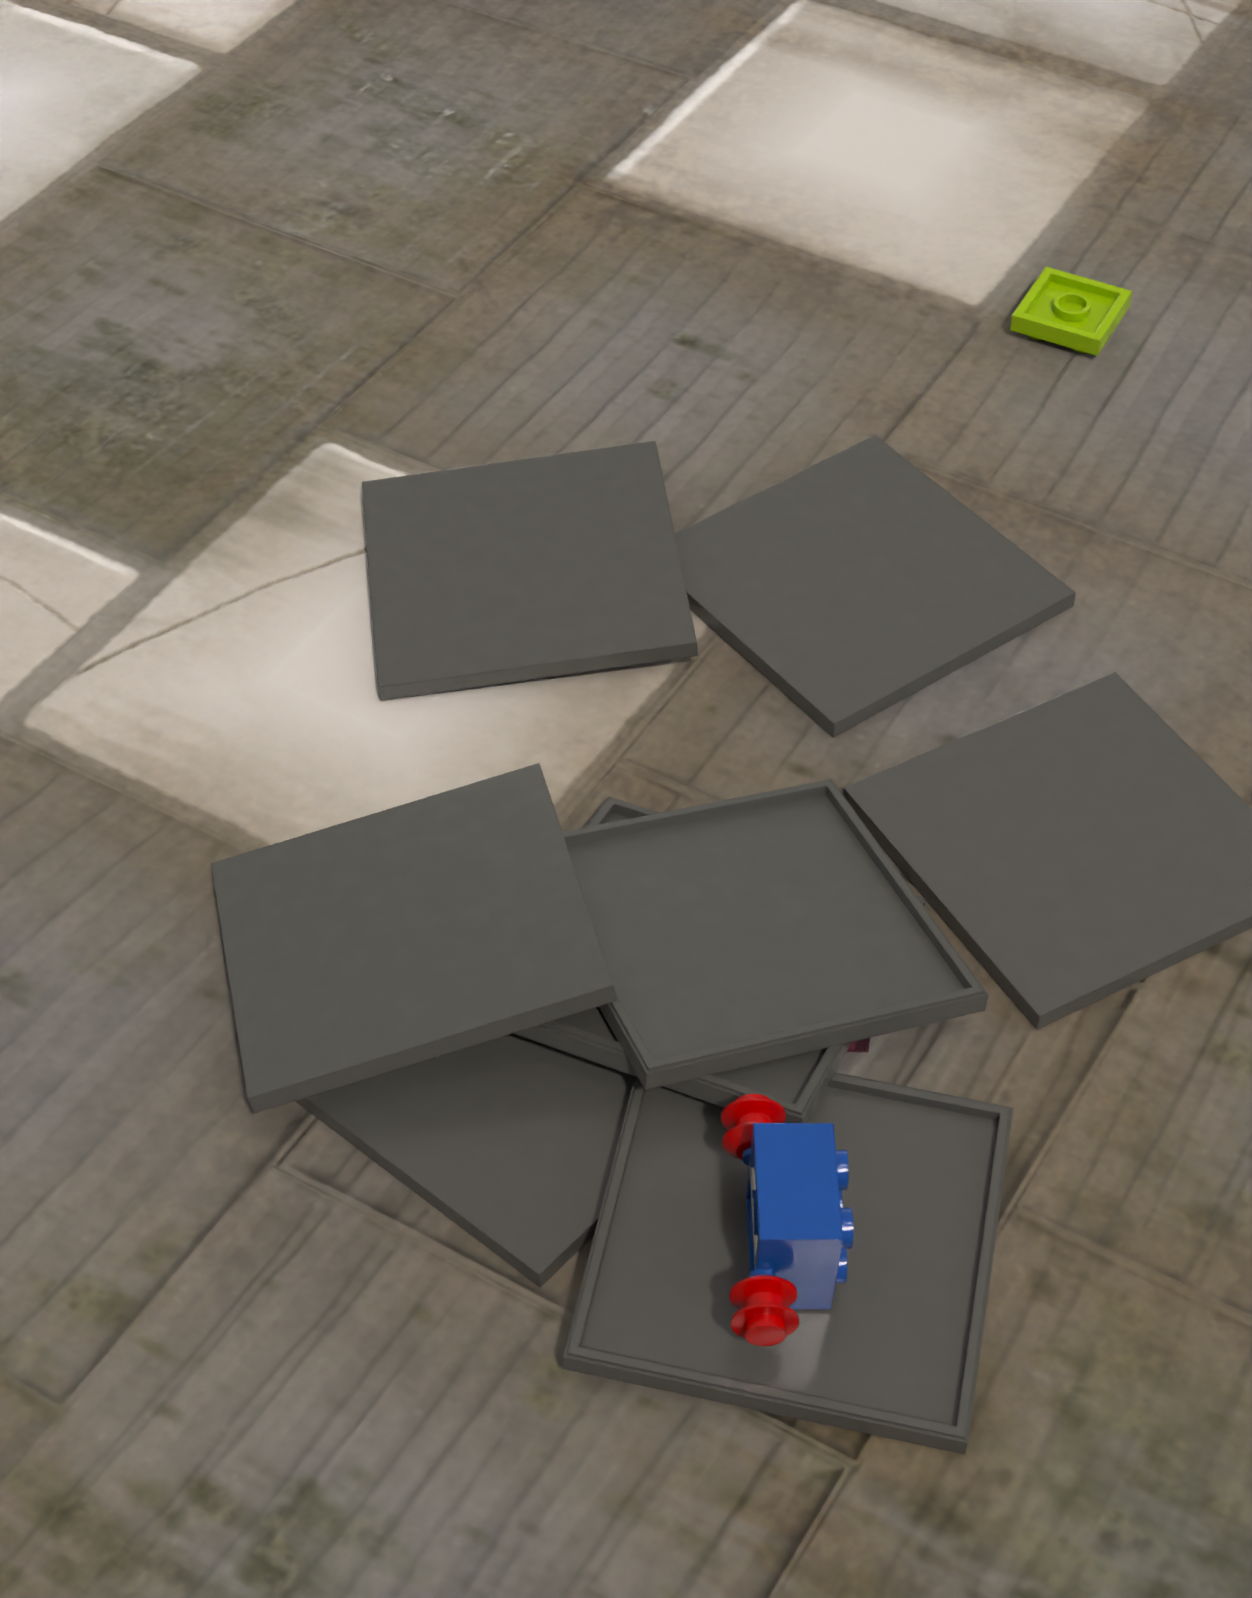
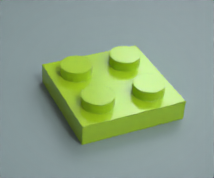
[1010,267,1132,356]

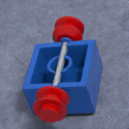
[721,1094,854,1346]

